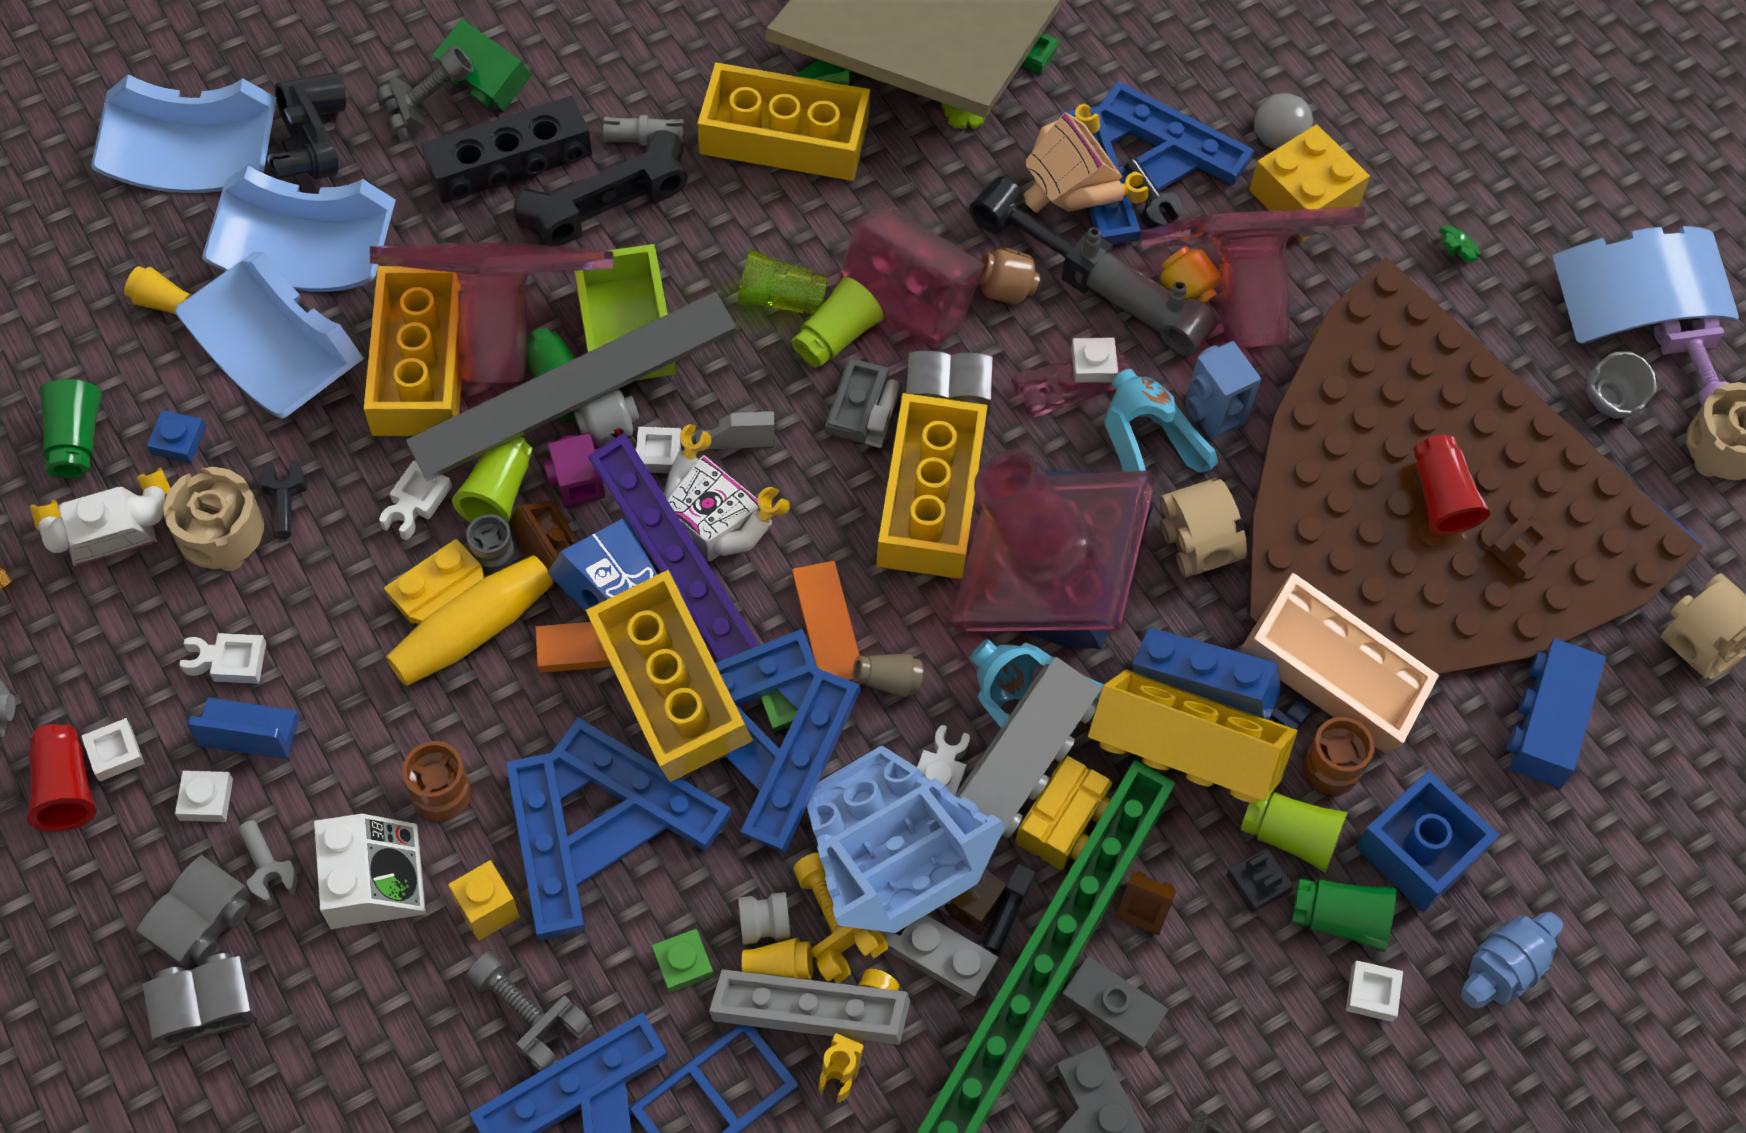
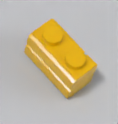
[1015,755,1112,870]

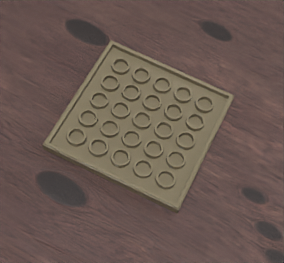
[765,0,1061,118]

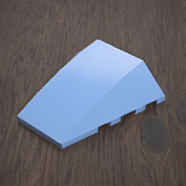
[807,745,1005,933]

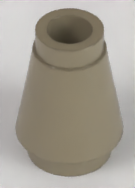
[853,653,923,698]

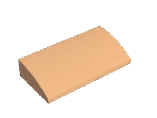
[1240,573,1439,754]

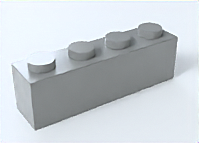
[955,657,1102,839]

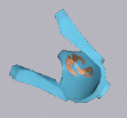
[1104,369,1218,489]
[969,639,1104,727]

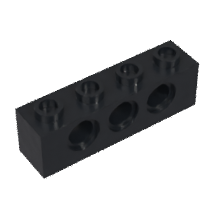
[421,95,592,204]

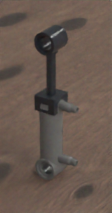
[969,176,1217,356]

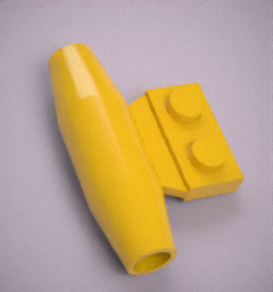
[384,539,554,686]

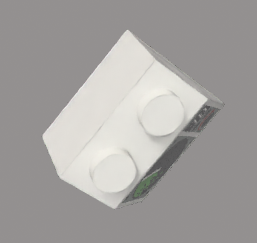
[314,814,426,929]

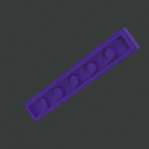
[587,433,760,662]

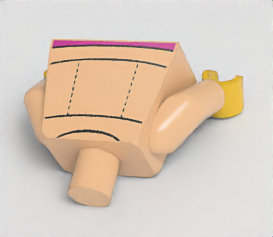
[1023,104,1149,213]

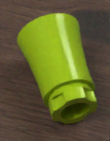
[791,277,884,368]
[452,436,533,524]
[1240,792,1348,873]

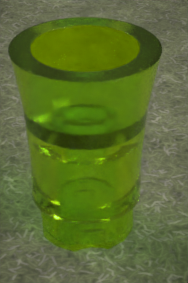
[737,249,829,314]

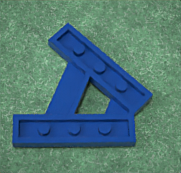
[1060,81,1254,245]
[715,629,861,854]
[506,717,731,941]
[469,1012,668,1133]

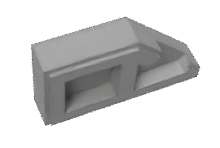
[696,411,775,449]

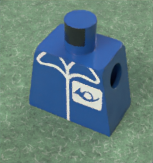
[548,517,657,613]

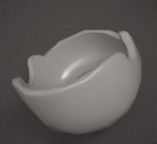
[1254,93,1313,150]
[1586,352,1657,419]

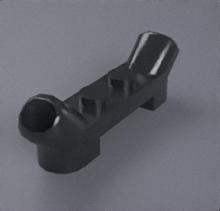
[513,130,688,247]

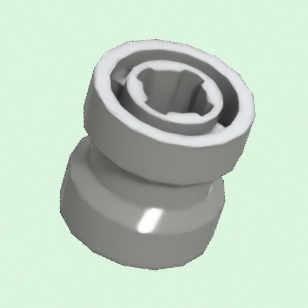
[738,892,790,945]

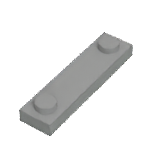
[709,969,910,1045]

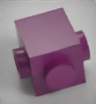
[543,433,605,508]

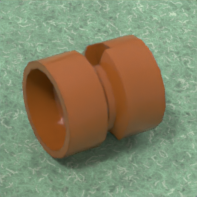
[1302,717,1375,796]
[402,741,471,822]

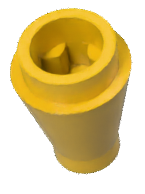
[124,266,191,315]
[742,937,813,980]

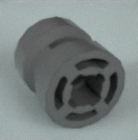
[466,514,515,573]

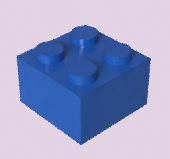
[1355,770,1499,913]

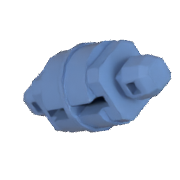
[1461,912,1563,1008]

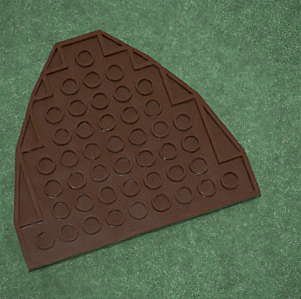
[1247,257,1703,677]

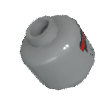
[574,389,640,448]

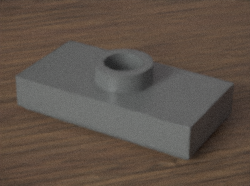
[825,358,889,444]
[1061,956,1169,1052]

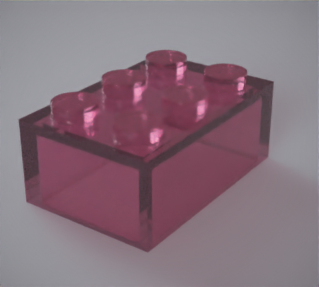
[837,202,985,348]

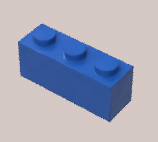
[1133,627,1281,720]
[1507,638,1606,789]

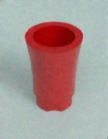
[1413,434,1491,536]
[27,724,97,832]

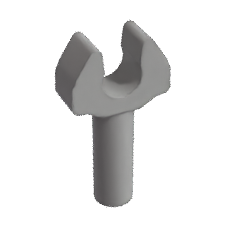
[865,379,902,448]
[239,820,298,906]

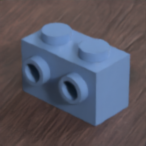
[1185,341,1261,440]

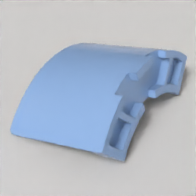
[91,74,277,193]
[202,166,396,292]
[1552,226,1739,344]
[175,252,364,419]

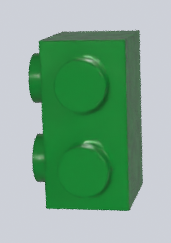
[433,18,532,112]

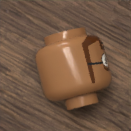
[976,247,1040,305]

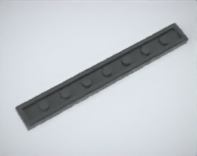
[406,291,736,482]

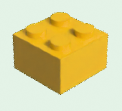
[1249,124,1370,243]

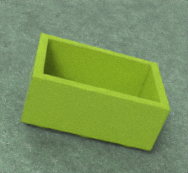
[572,244,676,380]

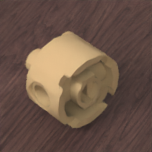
[1686,382,1746,480]
[163,467,264,571]
[1160,477,1247,578]
[1661,573,1746,679]

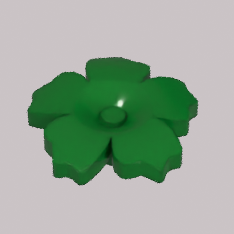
[1438,225,1481,263]

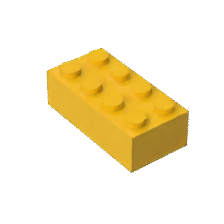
[697,62,871,181]
[364,266,468,436]
[876,393,988,579]
[586,570,753,782]
[1088,670,1298,803]

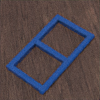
[629,1024,799,1133]

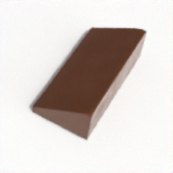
[508,500,579,590]

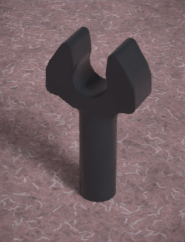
[1123,158,1182,231]
[260,461,307,539]
[982,864,1036,952]

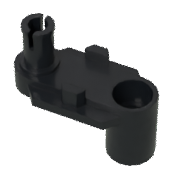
[268,72,346,179]

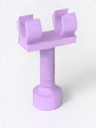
[1654,318,1730,406]

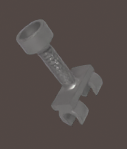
[376,46,474,142]
[465,951,593,1072]

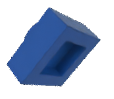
[146,410,206,463]

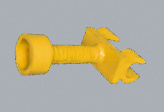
[793,852,888,983]
[818,969,899,1103]

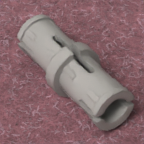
[603,115,684,147]

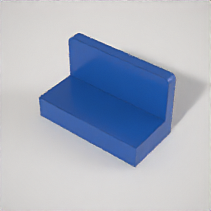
[187,697,300,759]

